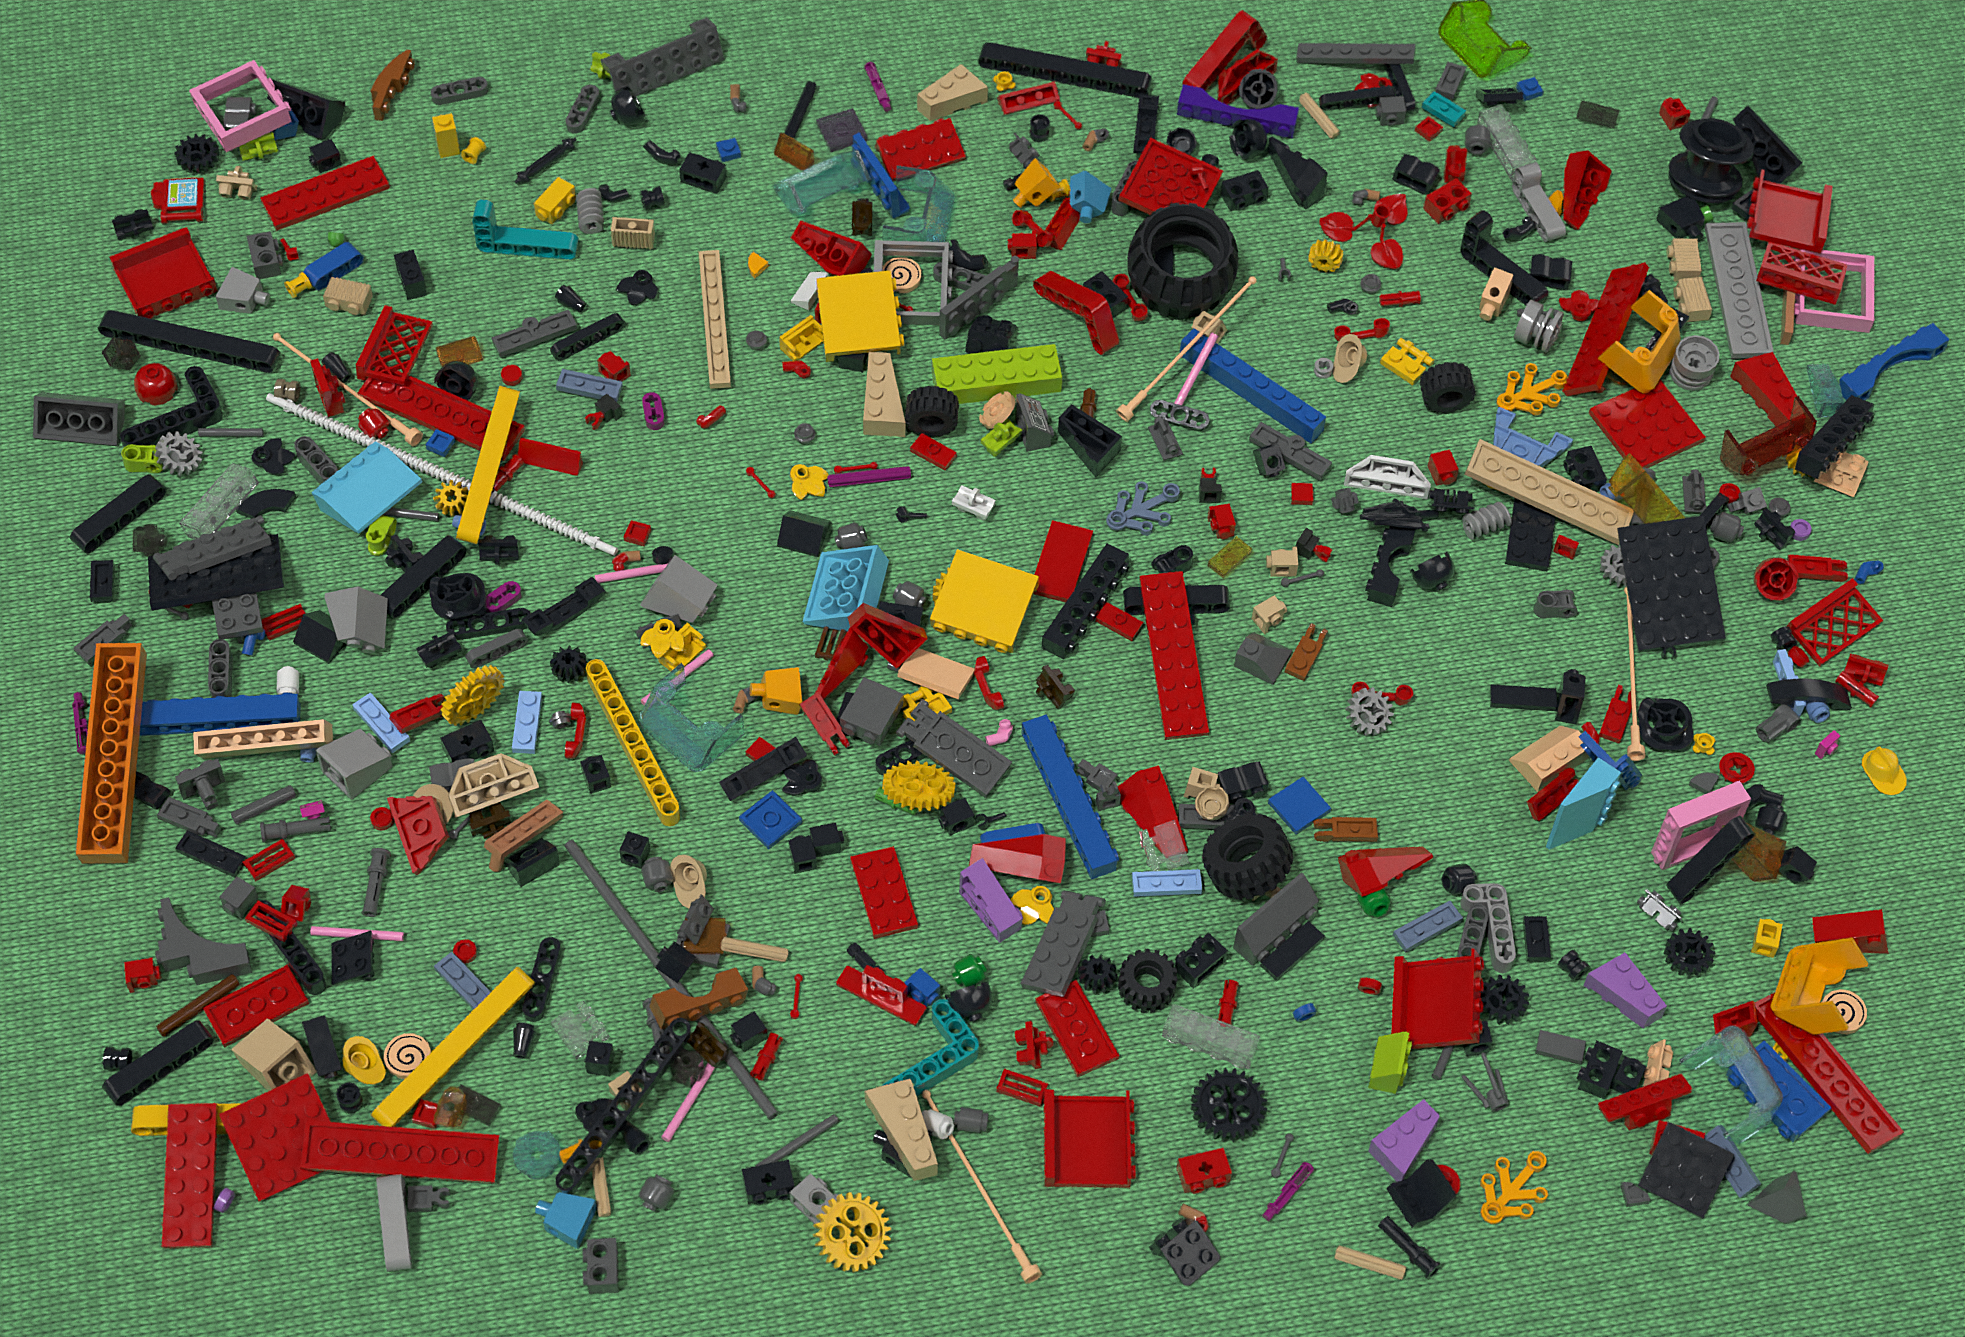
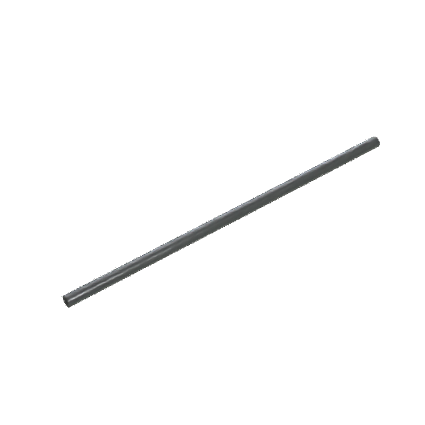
[564,840,779,1120]

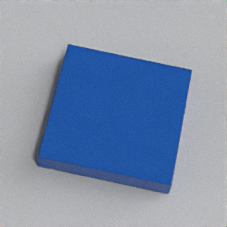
[1268,777,1331,835]
[739,790,803,850]

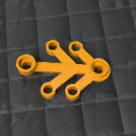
[1496,363,1568,415]
[1480,1151,1548,1224]

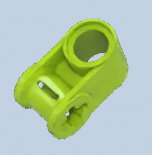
[121,445,163,473]
[366,515,397,556]

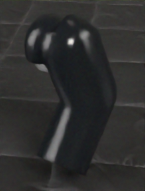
[598,184,629,202]
[1327,298,1358,314]

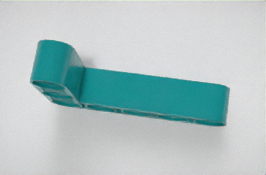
[472,199,579,260]
[882,999,979,1097]

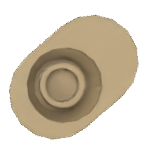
[1333,334,1367,383]
[670,854,707,908]

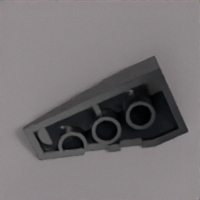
[267,79,346,139]
[1733,105,1803,184]
[1267,137,1328,210]

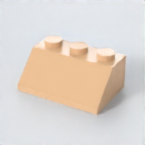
[1509,726,1589,792]

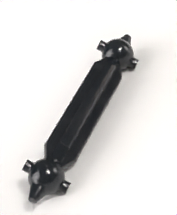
[515,138,577,184]

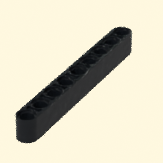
[978,42,1152,98]
[98,310,280,373]
[555,1018,691,1195]

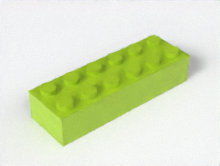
[932,344,1062,404]

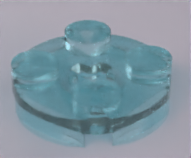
[513,1131,561,1179]

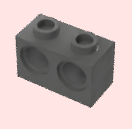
[246,231,283,280]
[583,1238,618,1294]

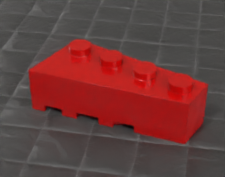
[1730,352,1809,436]

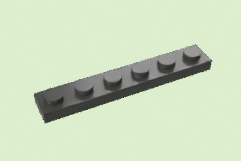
[1296,43,1416,64]

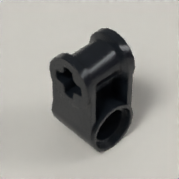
[1151,545,1193,574]

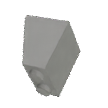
[640,555,718,623]
[325,587,388,653]
[316,729,392,800]

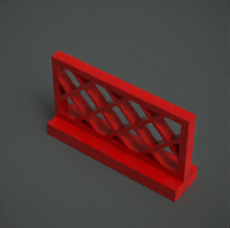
[1756,241,1848,305]
[355,305,433,385]
[1787,578,1884,667]

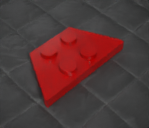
[387,796,449,875]

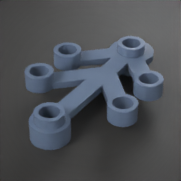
[1106,481,1180,536]

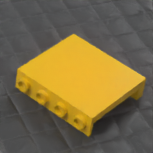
[816,270,904,362]
[930,549,1039,653]

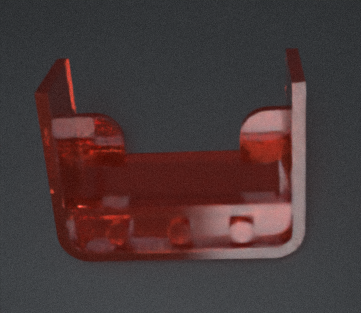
[1720,396,1817,476]

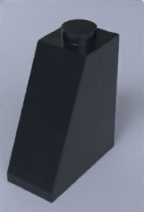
[302,1015,342,1080]

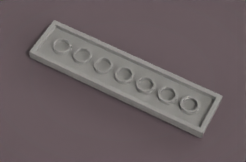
[1705,222,1774,358]

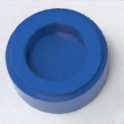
[1292,1003,1317,1022]

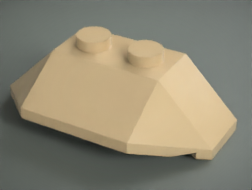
[448,753,539,817]

